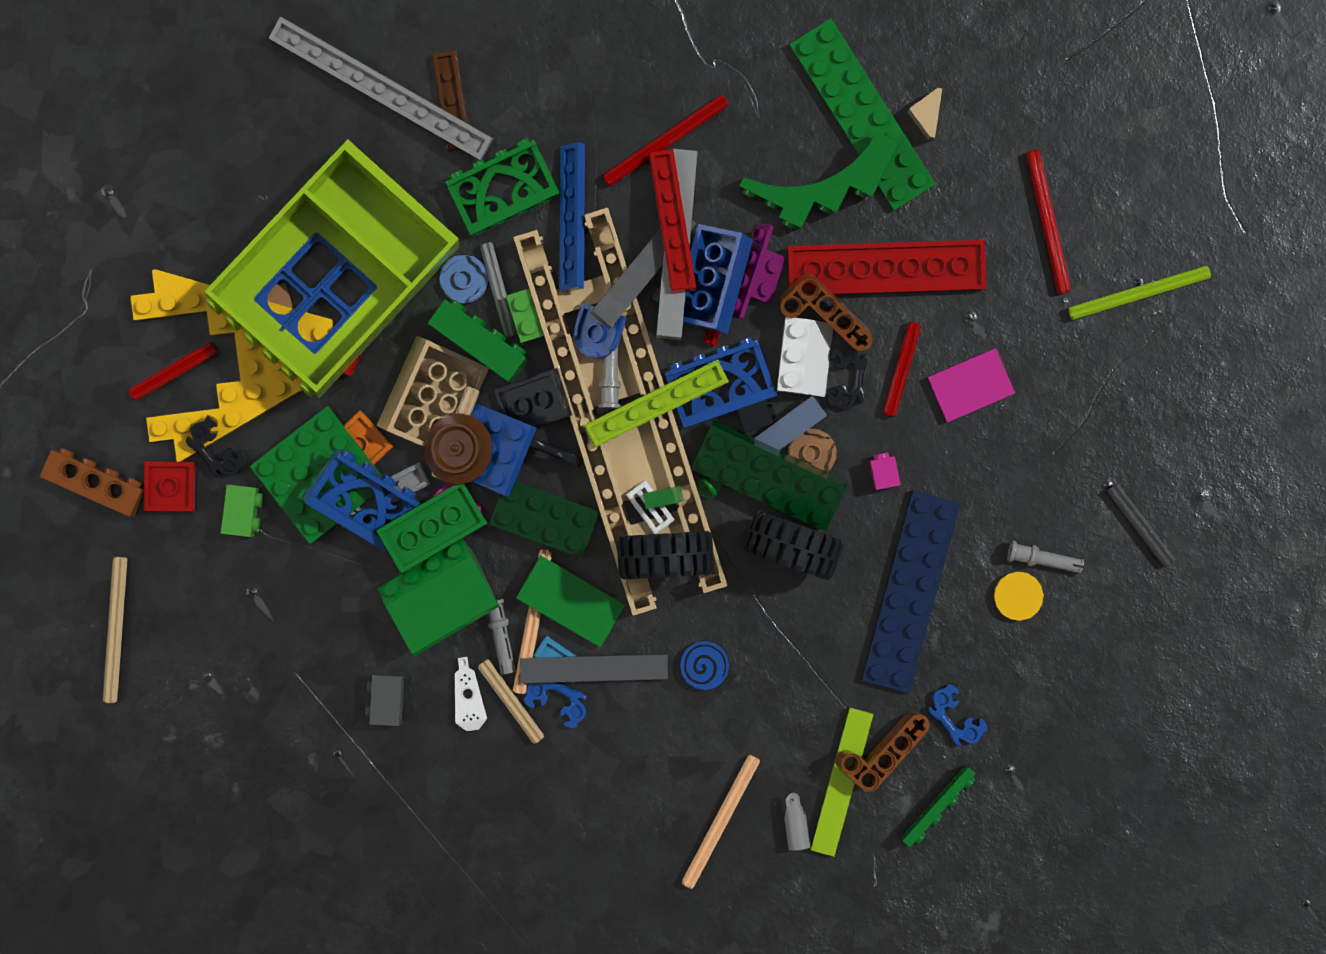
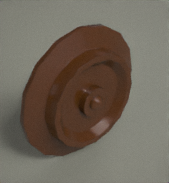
[424,413,493,485]

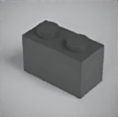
[366,674,404,726]

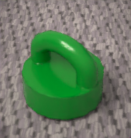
[697,475,721,498]

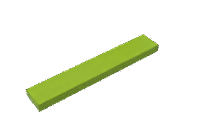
[584,360,729,448]
[810,707,874,857]

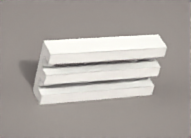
[626,480,675,534]

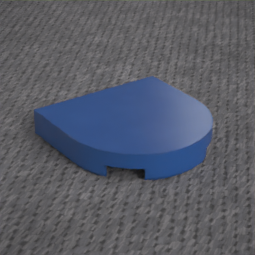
[573,302,627,359]

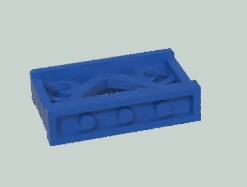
[664,337,777,429]
[302,448,420,553]

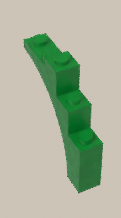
[740,132,899,230]

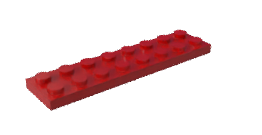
[788,240,987,295]

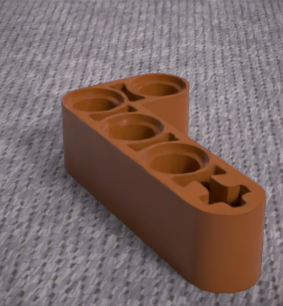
[779,274,873,351]
[835,711,930,792]

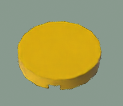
[993,571,1044,621]

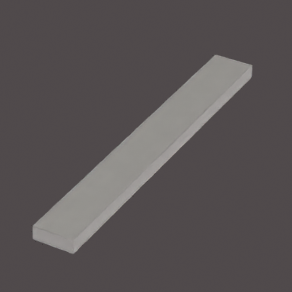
[656,149,698,340]

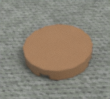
[788,429,837,472]

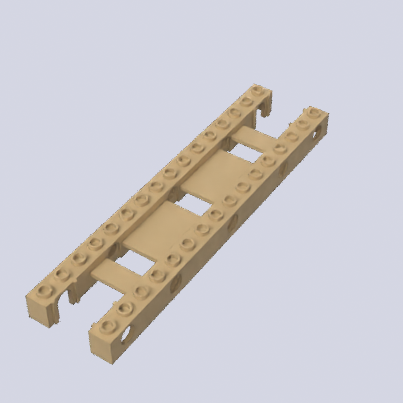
[513,208,727,616]

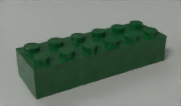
[691,419,848,532]

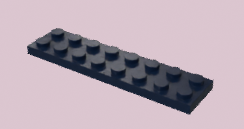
[862,490,961,693]

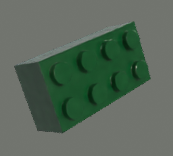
[489,481,600,558]

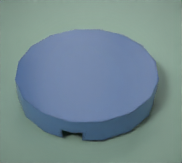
[440,255,489,304]

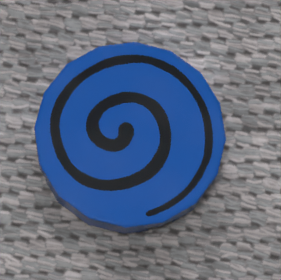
[680,640,729,690]

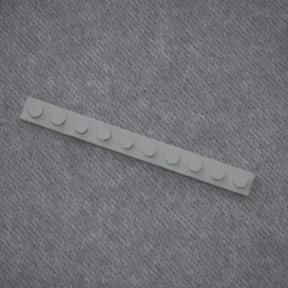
[269,17,494,160]

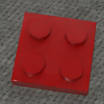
[144,461,196,511]

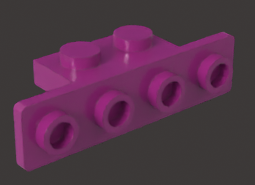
[732,223,786,319]

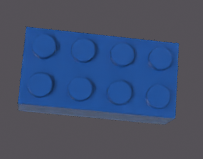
[683,224,753,335]

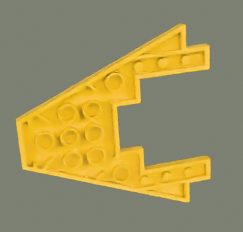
[131,269,334,462]

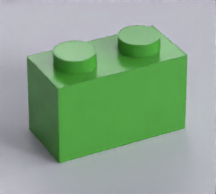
[506,288,545,345]
[221,484,263,537]

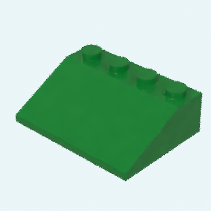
[378,539,500,656]

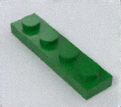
[901,765,976,847]

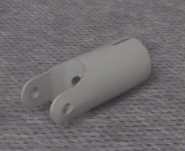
[784,793,810,851]

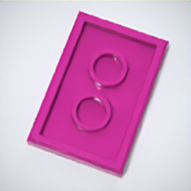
[928,348,1015,422]

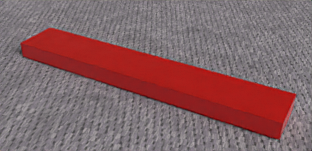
[649,149,696,294]

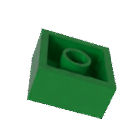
[643,486,684,509]

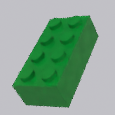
[428,299,528,384]

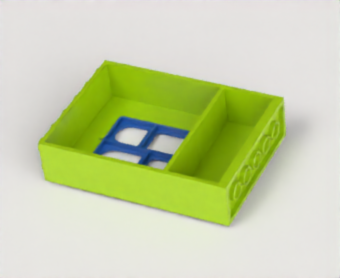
[204,139,459,399]

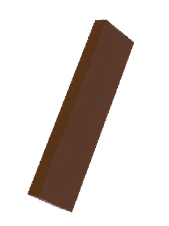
[432,50,468,151]

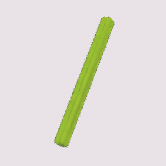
[1068,266,1211,320]

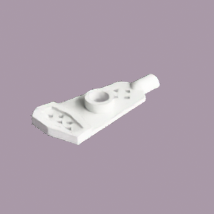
[455,657,487,731]

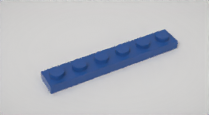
[559,142,585,292]

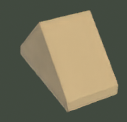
[907,88,942,141]

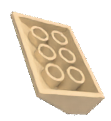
[377,336,489,447]

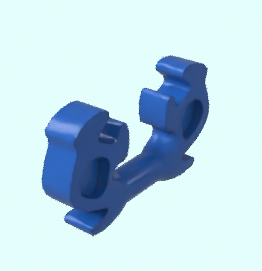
[524,682,587,728]
[927,684,987,746]

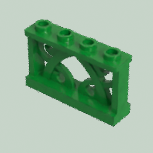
[445,139,560,238]

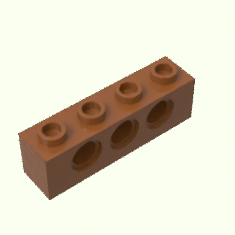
[40,448,144,517]

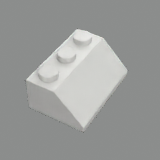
[776,317,833,397]

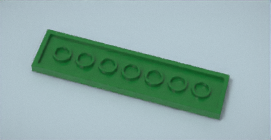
[789,18,936,211]

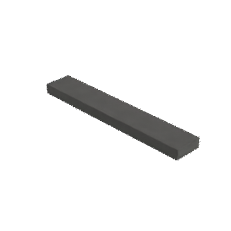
[590,220,697,330]
[520,654,668,683]

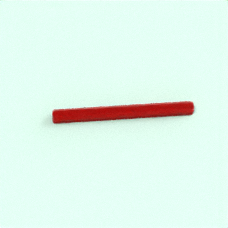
[603,95,728,186]
[1026,149,1071,294]

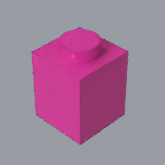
[869,453,900,490]

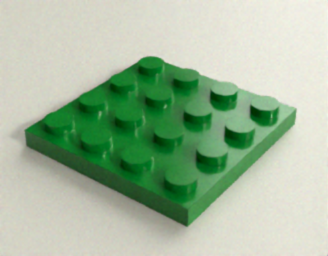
[250,406,384,544]

